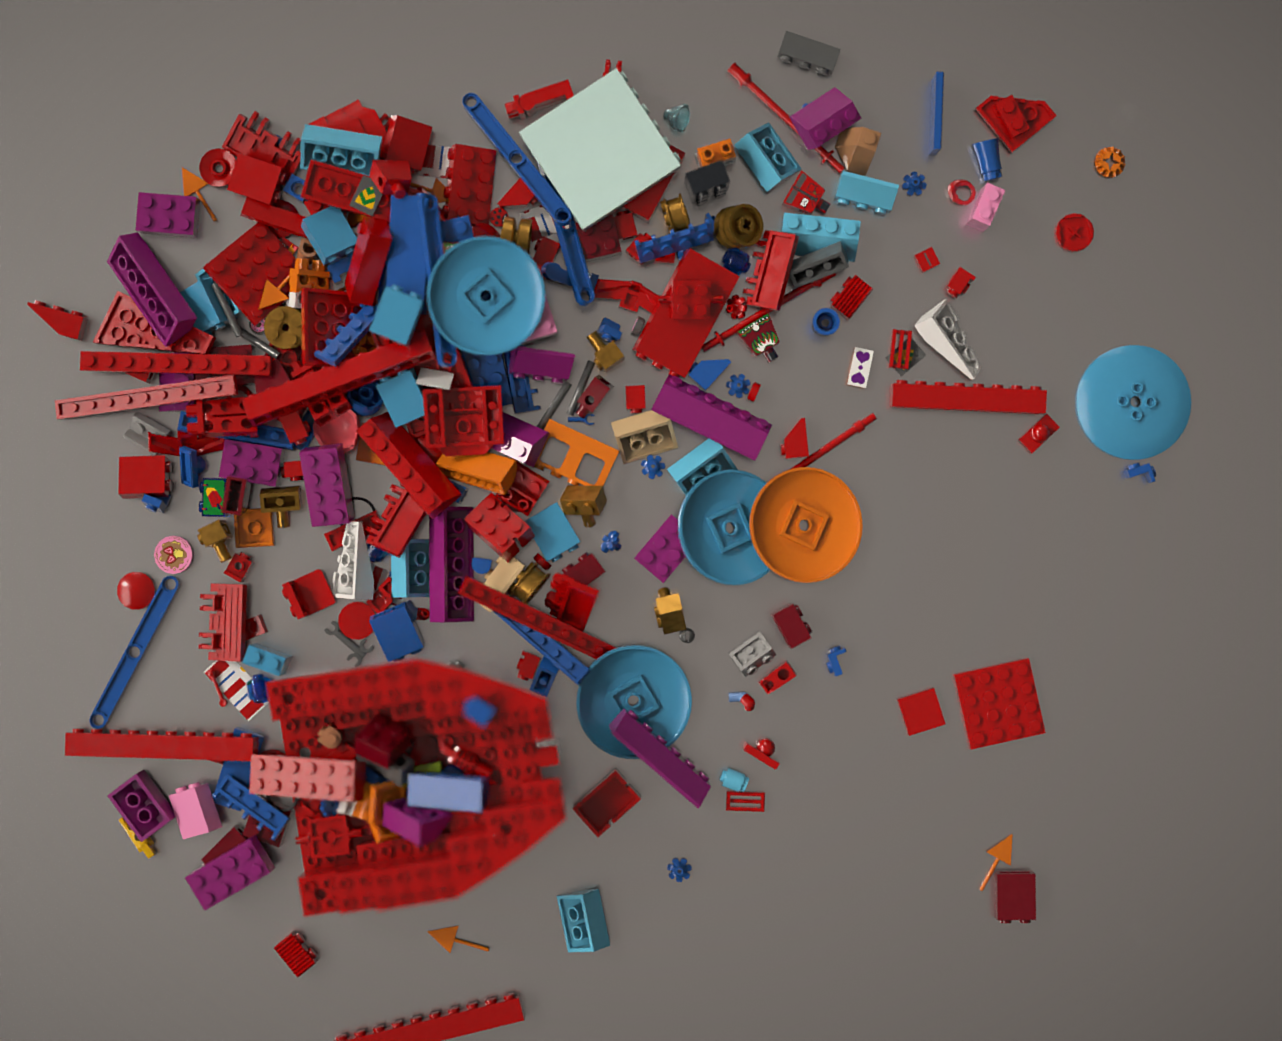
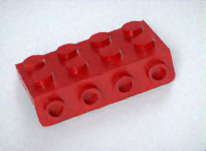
[442,144,497,225]

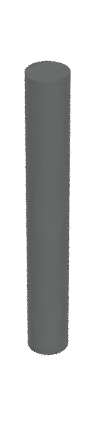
[211,283,243,338]
[240,327,282,360]
[566,360,595,416]
[537,381,572,430]

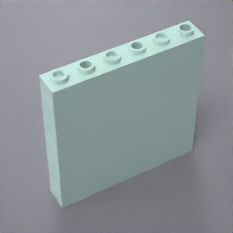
[519,68,682,232]

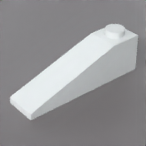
[915,299,981,380]
[332,521,374,600]

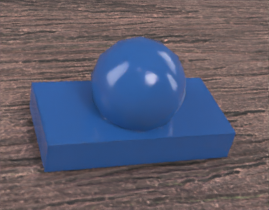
[179,446,206,488]

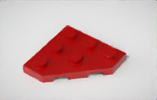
[975,96,1057,153]

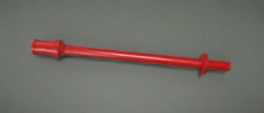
[727,62,845,173]
[702,273,836,352]

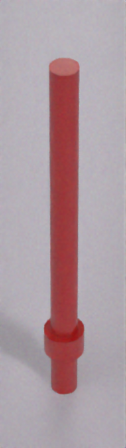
[789,413,877,470]

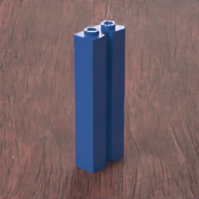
[386,193,432,315]

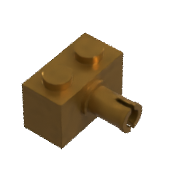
[586,331,625,372]
[560,485,607,528]
[259,486,301,528]
[197,520,233,563]
[654,587,686,635]

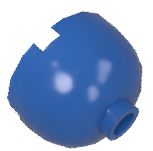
[346,381,383,417]

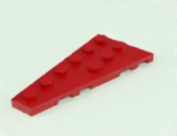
[93,291,216,354]

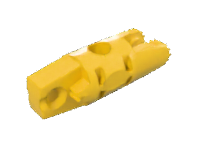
[119,817,156,859]

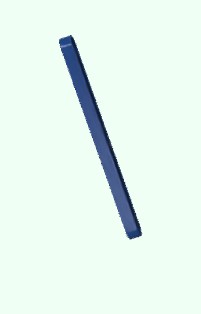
[462,93,572,226]
[537,162,595,306]
[418,194,457,368]
[89,576,180,729]

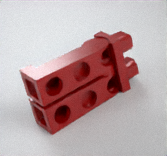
[505,79,574,121]
[290,361,352,427]
[186,396,258,439]

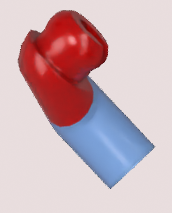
[406,600,430,621]
[729,692,755,711]

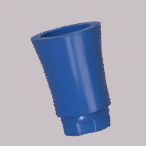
[972,138,1002,181]
[813,308,840,335]

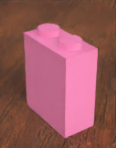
[966,182,1005,232]
[169,782,222,839]

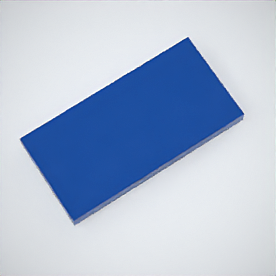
[929,71,944,156]

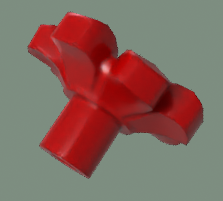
[726,295,747,319]

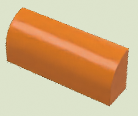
[436,452,517,495]

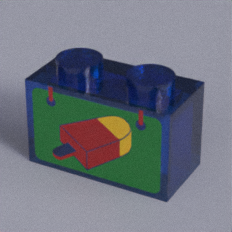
[199,478,228,517]

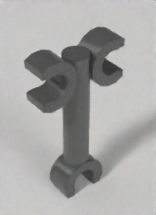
[324,621,374,667]

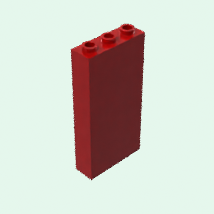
[632,248,740,378]

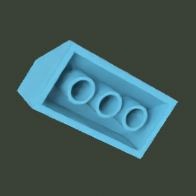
[300,124,382,176]
[781,213,861,262]

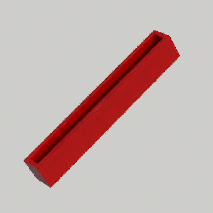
[890,380,1047,414]

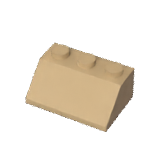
[611,410,678,464]
[480,556,527,613]

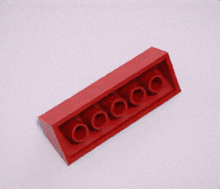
[356,412,462,520]

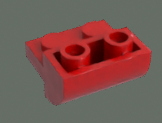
[495,461,550,516]

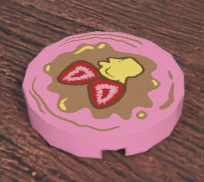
[154,536,194,574]

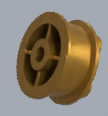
[660,193,690,233]
[264,306,302,349]
[508,562,551,604]

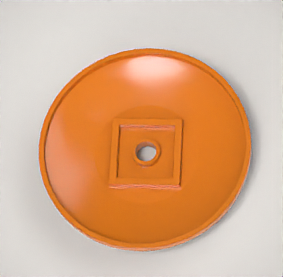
[749,467,863,583]

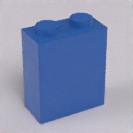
[369,602,424,662]

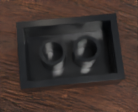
[684,160,730,205]

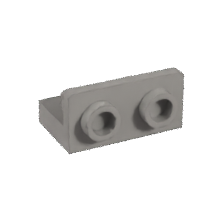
[123,411,170,456]
[729,632,776,677]

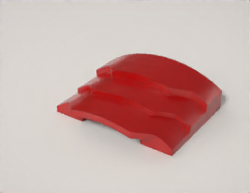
[308,99,387,158]
[423,385,504,457]

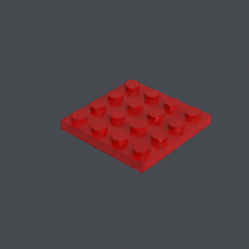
[203,222,296,326]
[301,287,376,367]
[953,658,1046,750]

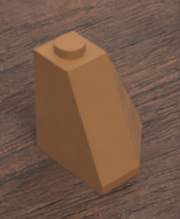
[835,127,882,176]

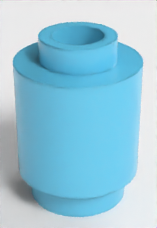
[719,768,749,792]

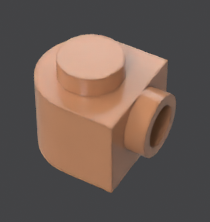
[297,238,317,265]
[317,723,343,748]

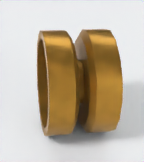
[714,204,763,249]
[500,217,532,255]

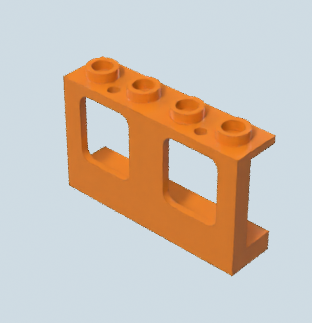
[534,419,620,486]

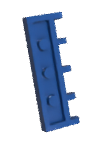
[634,218,714,263]
[314,304,378,367]
[503,344,541,414]
[212,774,290,841]

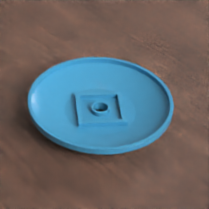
[427,237,545,355]
[1076,345,1191,460]
[678,470,770,585]
[576,645,692,759]

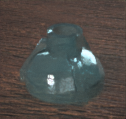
[663,104,690,132]

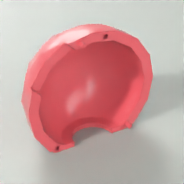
[313,405,360,453]

